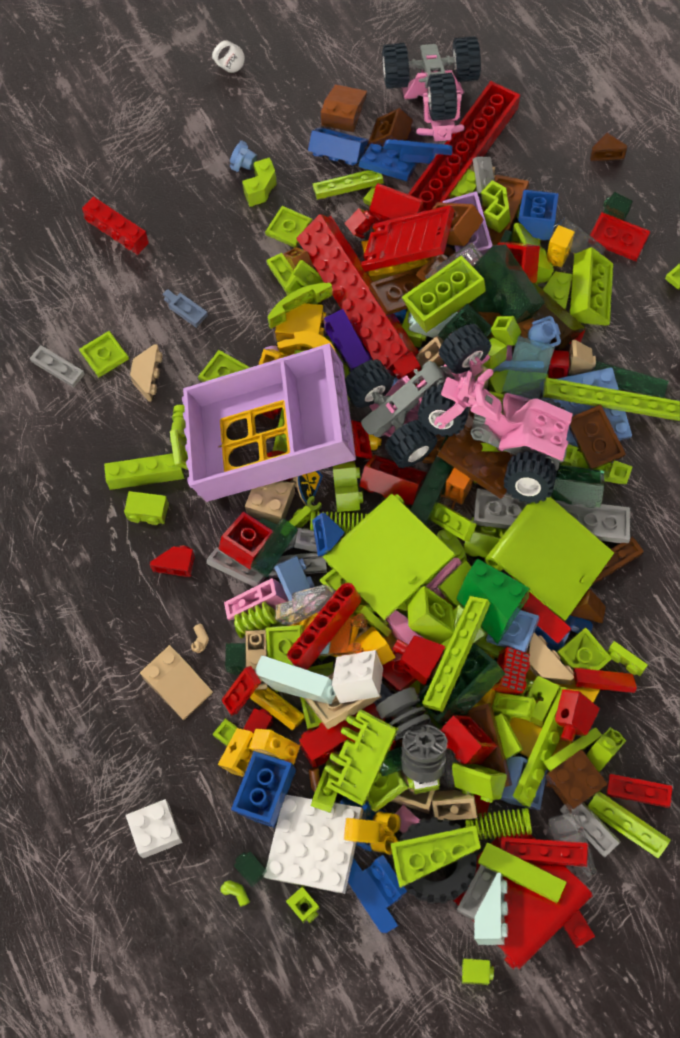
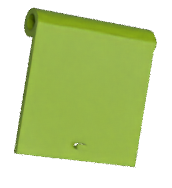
[322,494,455,621]
[485,496,614,621]

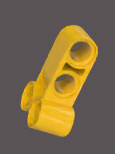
[343,812,401,855]

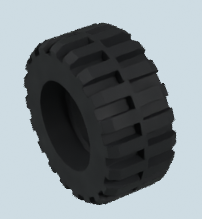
[400,817,477,904]

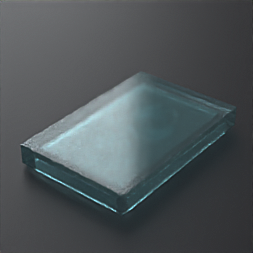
[502,336,555,399]

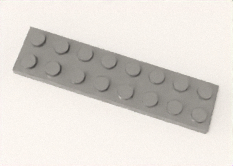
[474,489,630,543]

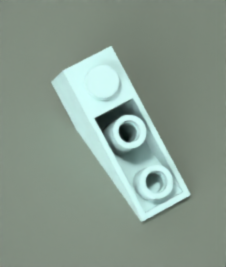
[475,873,508,945]

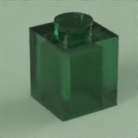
[603,192,633,221]
[225,643,246,675]
[234,851,267,887]

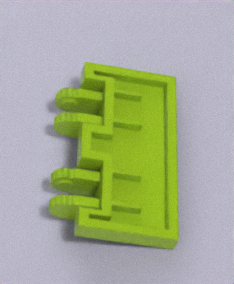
[325,710,398,806]

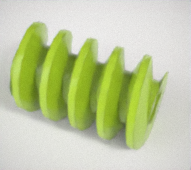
[234,602,278,639]

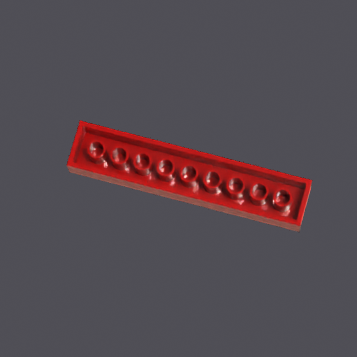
[408,81,520,211]
[296,214,419,376]

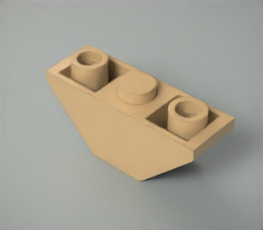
[130,344,162,402]
[246,630,267,690]
[529,633,574,685]

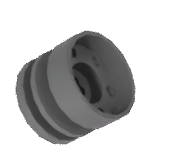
[376,688,431,741]
[401,725,447,783]

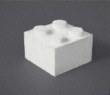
[332,650,383,703]
[126,799,182,858]

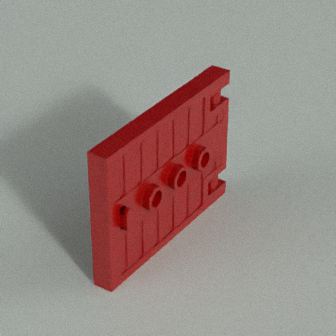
[361,205,455,272]

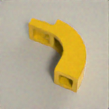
[277,331,336,356]

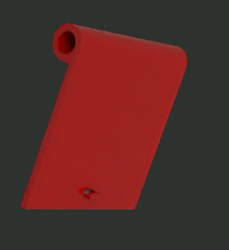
[453,822,593,970]

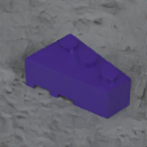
[324,309,372,372]

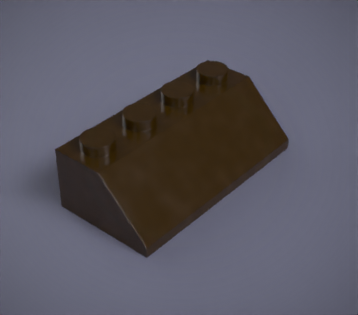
[508,283,585,351]

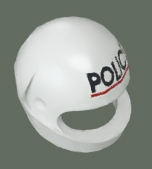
[212,41,245,73]

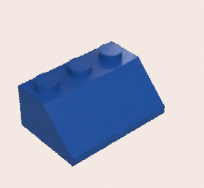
[308,127,369,165]
[518,190,558,240]
[231,751,296,828]

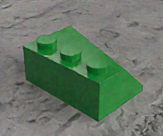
[456,559,530,645]

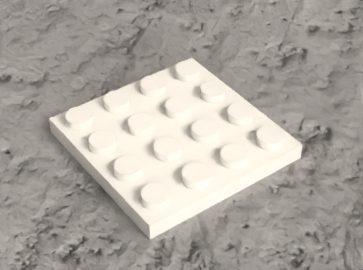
[264,795,364,894]

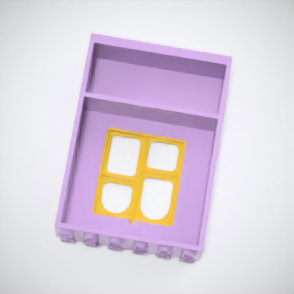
[182,343,356,502]

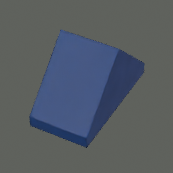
[312,513,345,557]

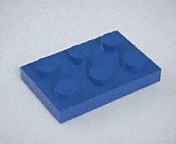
[359,143,418,181]

